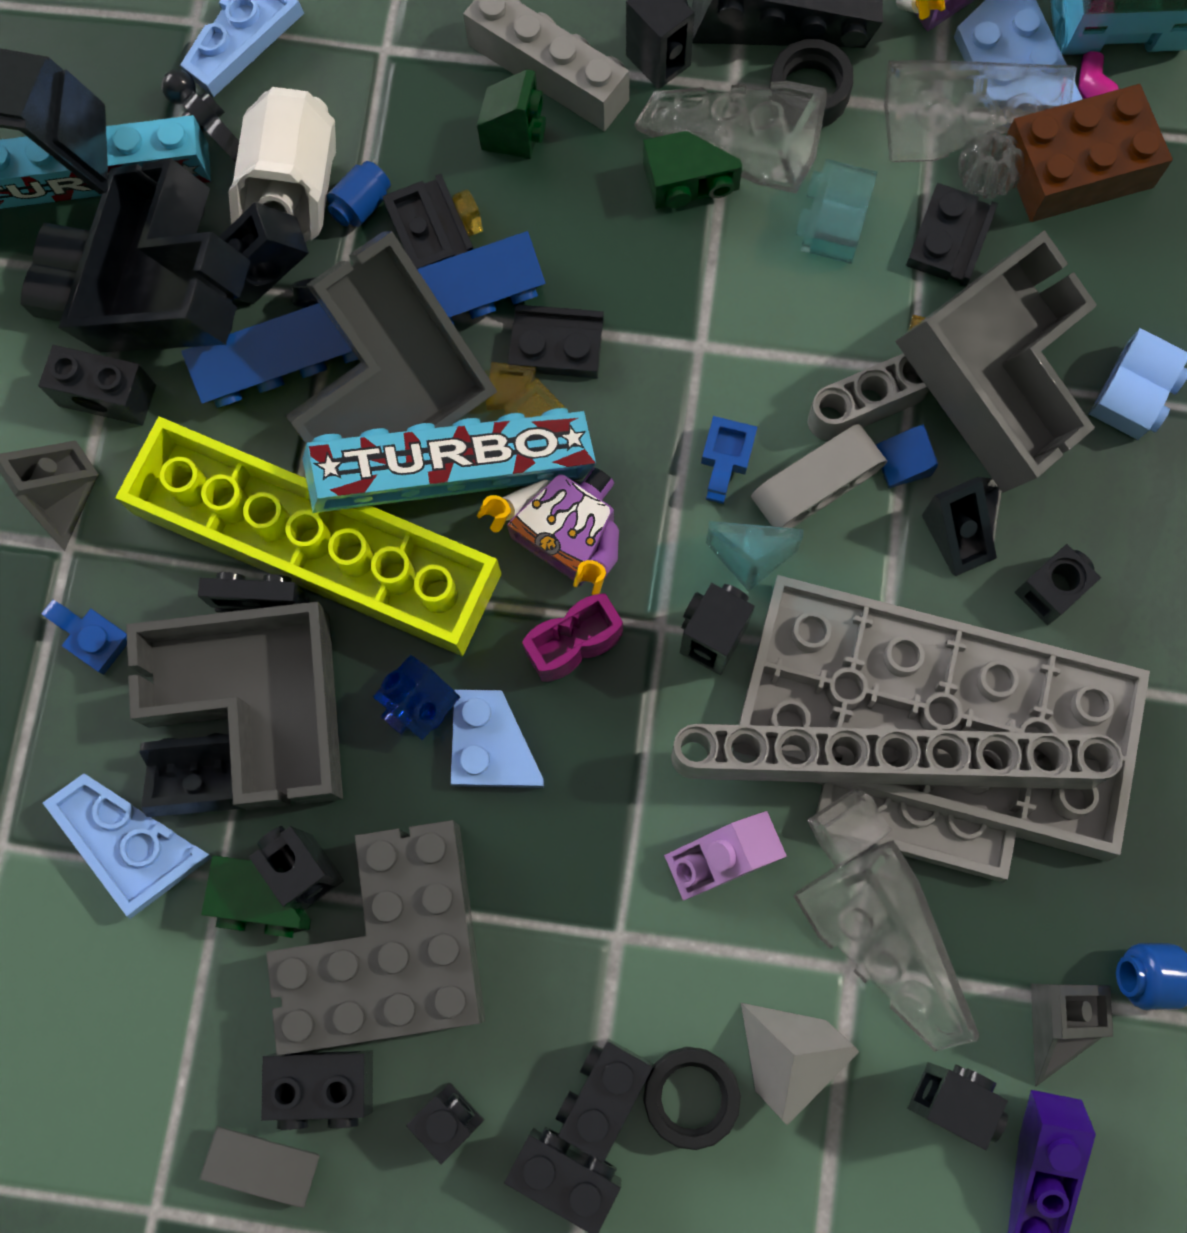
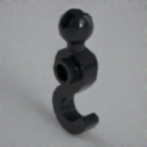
[161,69,239,162]

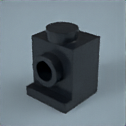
[406,1083,485,1165]

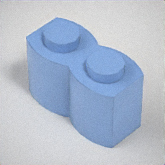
[1089,328,1187,440]

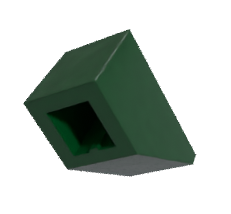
[477,69,546,159]
[643,131,742,209]
[201,855,311,938]

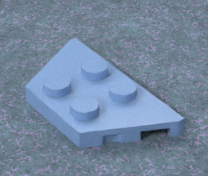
[954,0,1083,113]

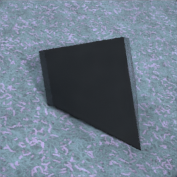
[922,477,1002,576]

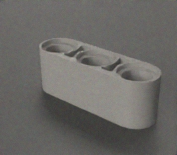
[807,353,929,440]
[751,424,887,534]

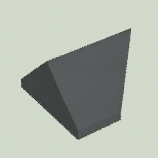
[0,440,99,551]
[1031,984,1113,1086]

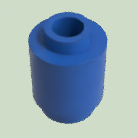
[327,161,391,227]

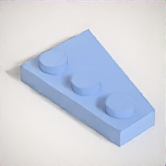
[180,0,304,97]
[43,773,212,919]

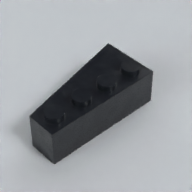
[692,0,883,48]

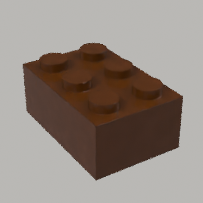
[1001,84,1173,222]

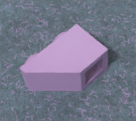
[664,811,787,901]

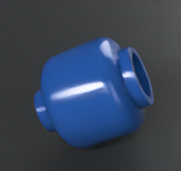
[1116,943,1187,1011]

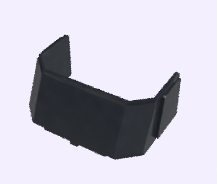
[0,48,108,194]

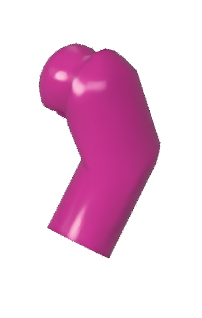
[1078,51,1118,99]

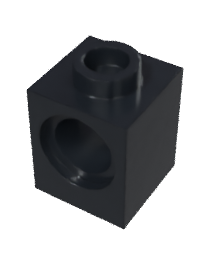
[1014,544,1101,626]

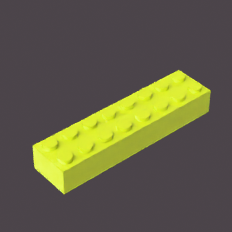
[115,416,502,657]

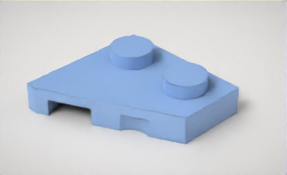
[451,690,544,788]

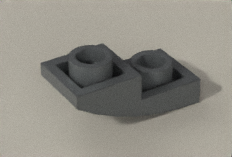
[200,1126,320,1208]

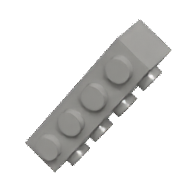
[463,0,629,132]

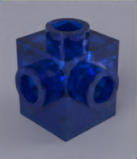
[373,655,460,740]

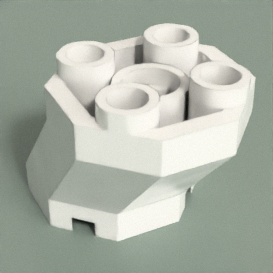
[228,87,336,243]

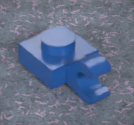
[701,416,758,504]
[41,599,127,675]

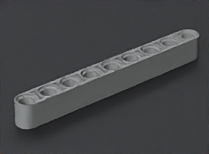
[671,724,1123,789]

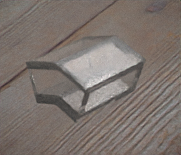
[807,787,892,869]

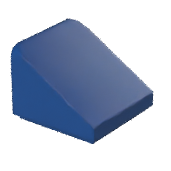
[876,425,938,488]

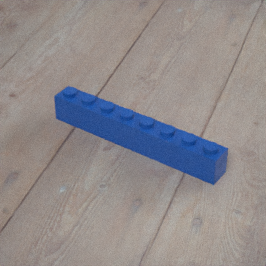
[181,231,546,408]

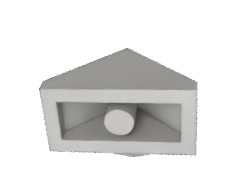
[741,1003,859,1125]

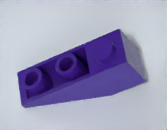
[1008,1090,1096,1233]

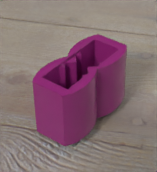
[522,594,623,682]

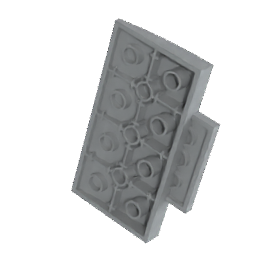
[732,575,1150,883]

